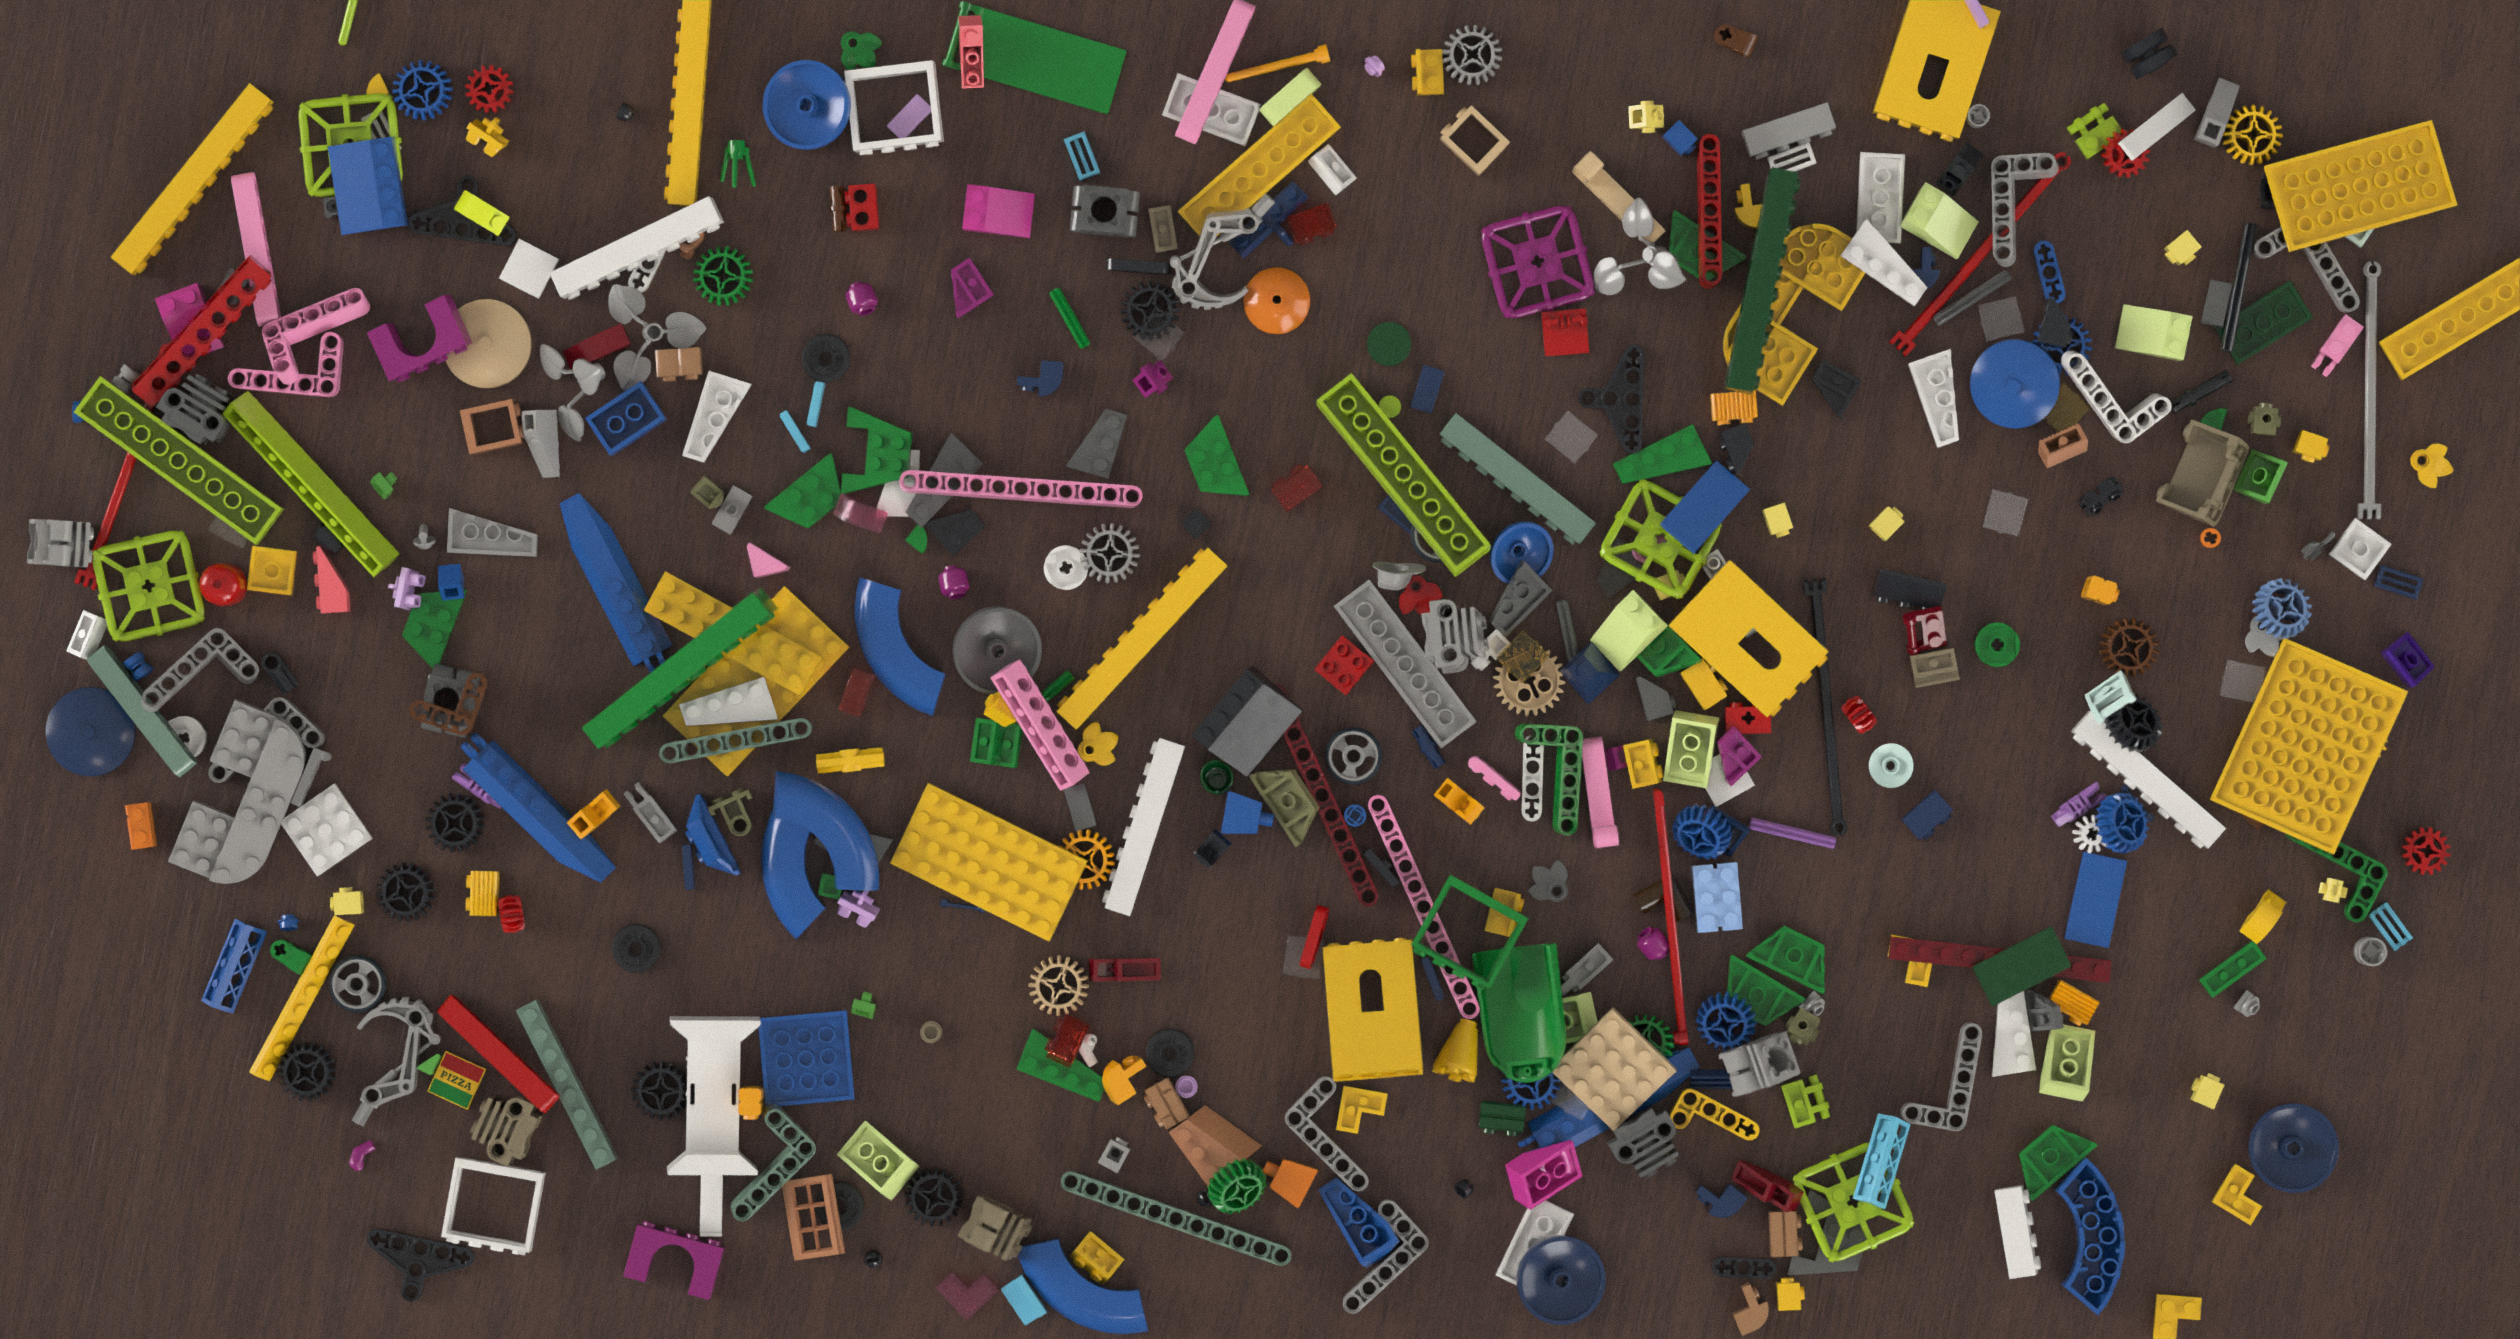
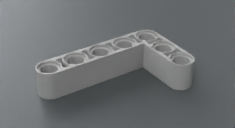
[1991,153,2059,267]
[2252,227,2360,313]
[141,628,259,712]
[208,697,325,783]
[1900,1022,1982,1131]
[1285,1076,1369,1191]
[1343,1199,1429,1314]

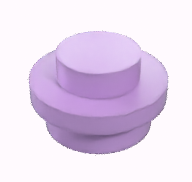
[1364,55,1385,77]
[1175,1075,1198,1098]

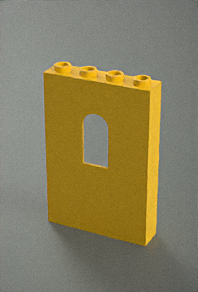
[1873,0,2001,142]
[1668,560,1828,717]
[1323,938,1423,1081]

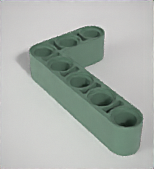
[730,1104,816,1221]

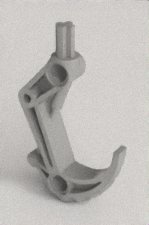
[1170,193,1275,310]
[352,997,441,1127]

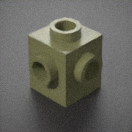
[2248,403,2281,436]
[1786,1008,1820,1046]

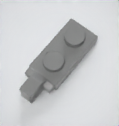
[1561,943,1613,996]

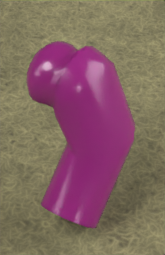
[349,1140,376,1171]

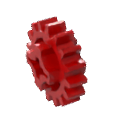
[465,65,514,114]
[2101,129,2150,178]
[2401,827,2451,875]

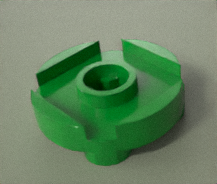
[1974,623,2020,667]

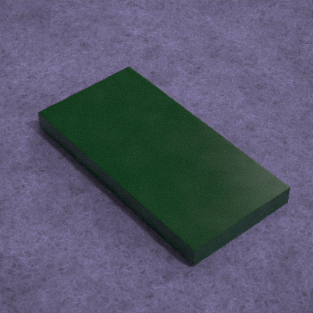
[2213,280,2313,365]
[1971,926,2071,1007]

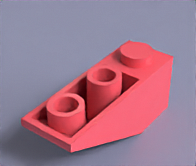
[958,15,984,88]
[313,546,351,614]

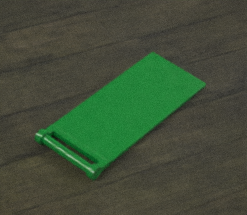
[942,1,1126,114]

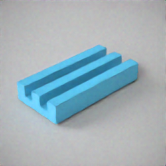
[1064,132,1100,181]
[806,381,825,427]
[780,410,811,453]
[2368,902,2413,951]

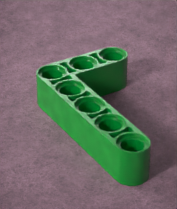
[1515,723,1583,836]
[2285,834,2388,922]

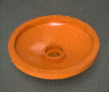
[1244,267,1310,334]

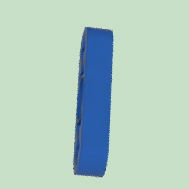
[2033,241,2065,304]

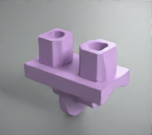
[388,567,426,611]
[837,890,880,928]

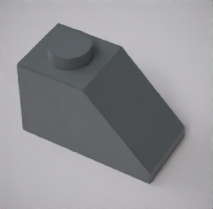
[1635,677,1676,721]

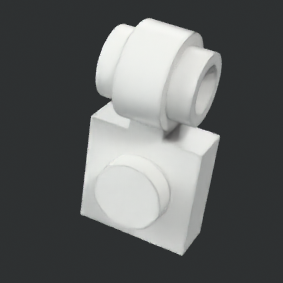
[1469,629,1511,671]

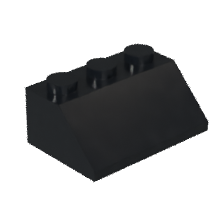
[1872,569,1947,610]

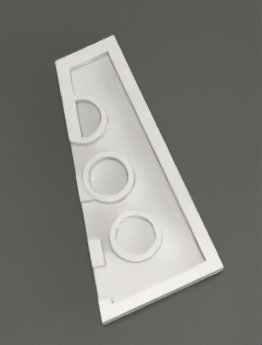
[1908,349,1959,448]
[682,371,752,463]

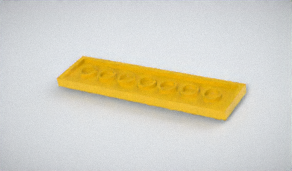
[1178,94,1341,237]
[2378,257,2520,380]
[644,571,822,696]

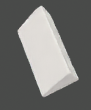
[1308,144,1357,195]
[67,610,107,660]

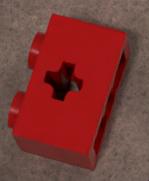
[1724,703,1771,734]

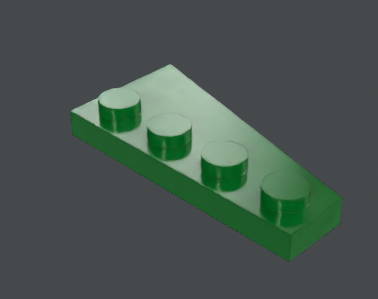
[1613,424,1712,484]
[1016,1028,1104,1102]

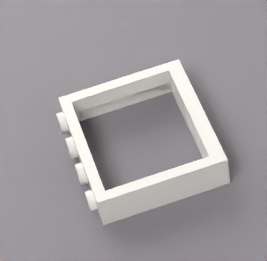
[844,60,944,155]
[441,1156,546,1255]

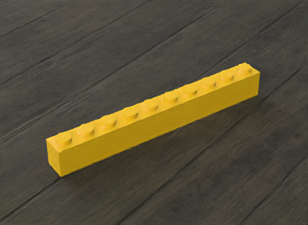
[664,0,712,207]
[111,83,274,275]
[1056,548,1227,730]

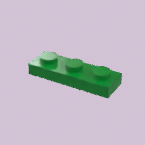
[2198,941,2267,998]

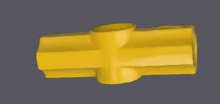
[816,747,885,773]

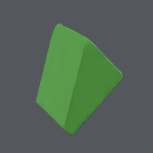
[416,1053,443,1075]

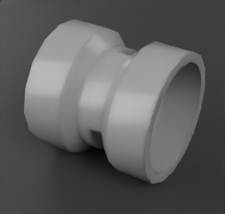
[1966,104,1990,128]
[111,364,140,394]

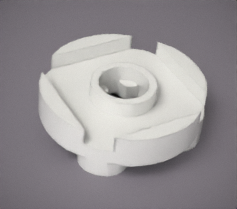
[1044,545,1088,590]
[168,716,207,757]

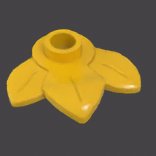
[2410,444,2453,488]
[1077,722,1118,766]

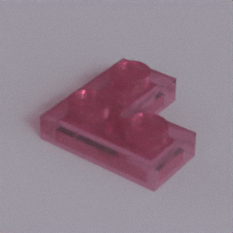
[936,1272,999,1320]

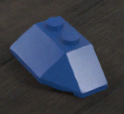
[685,793,742,875]

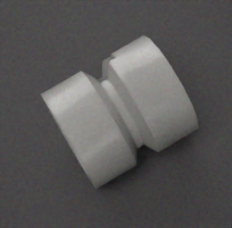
[2353,936,2387,966]

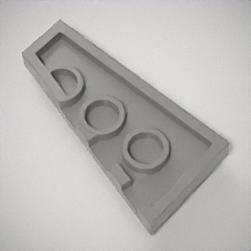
[447,508,538,557]

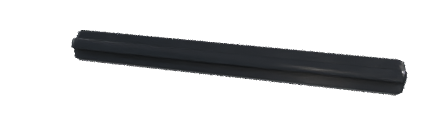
[2220,222,2257,353]

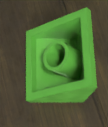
[2233,449,2288,504]

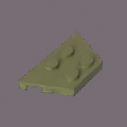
[1249,769,1319,847]

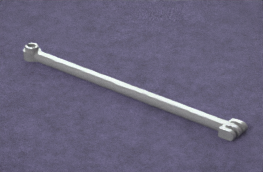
[2357,261,2381,519]

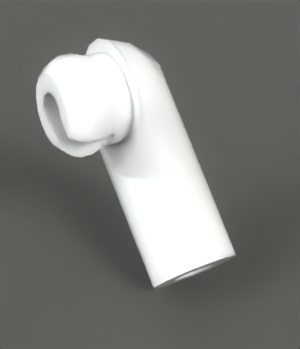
[1079,1034,1098,1067]

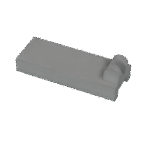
[291,747,332,807]

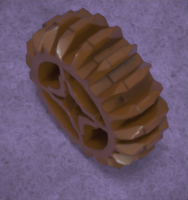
[2099,618,2160,678]

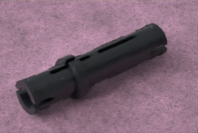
[2170,370,2233,415]

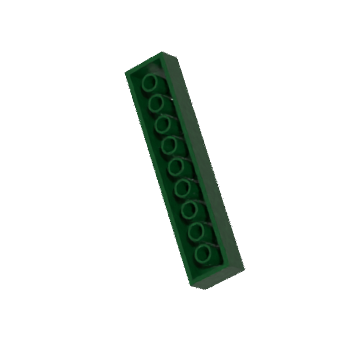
[1724,167,1801,395]

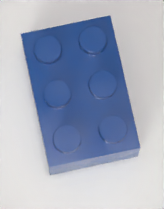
[585,381,668,456]

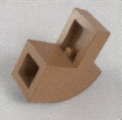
[1732,1282,1769,1336]

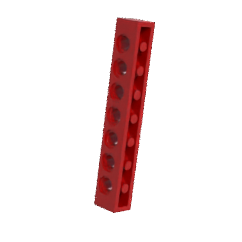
[131,255,272,408]

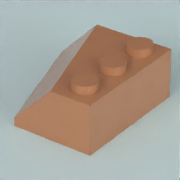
[1169,1105,1262,1186]

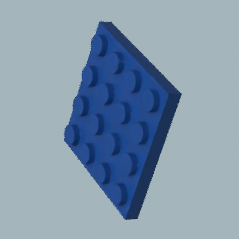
[759,1010,855,1107]

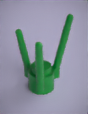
[720,140,756,188]

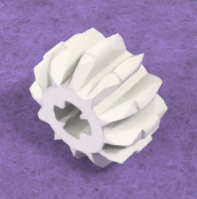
[2072,815,2106,853]

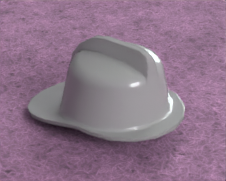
[1372,562,1426,590]

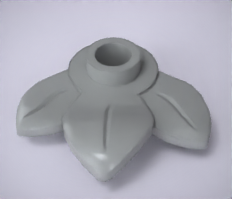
[2245,615,2290,657]

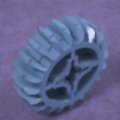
[2252,578,2312,639]

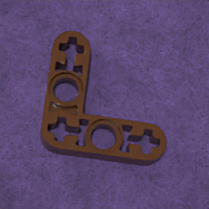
[409,673,488,735]

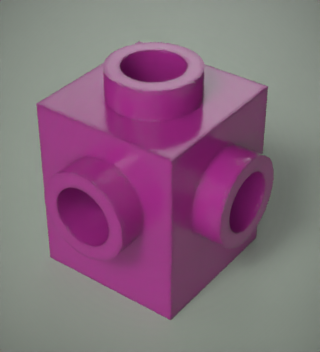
[1133,360,1173,398]

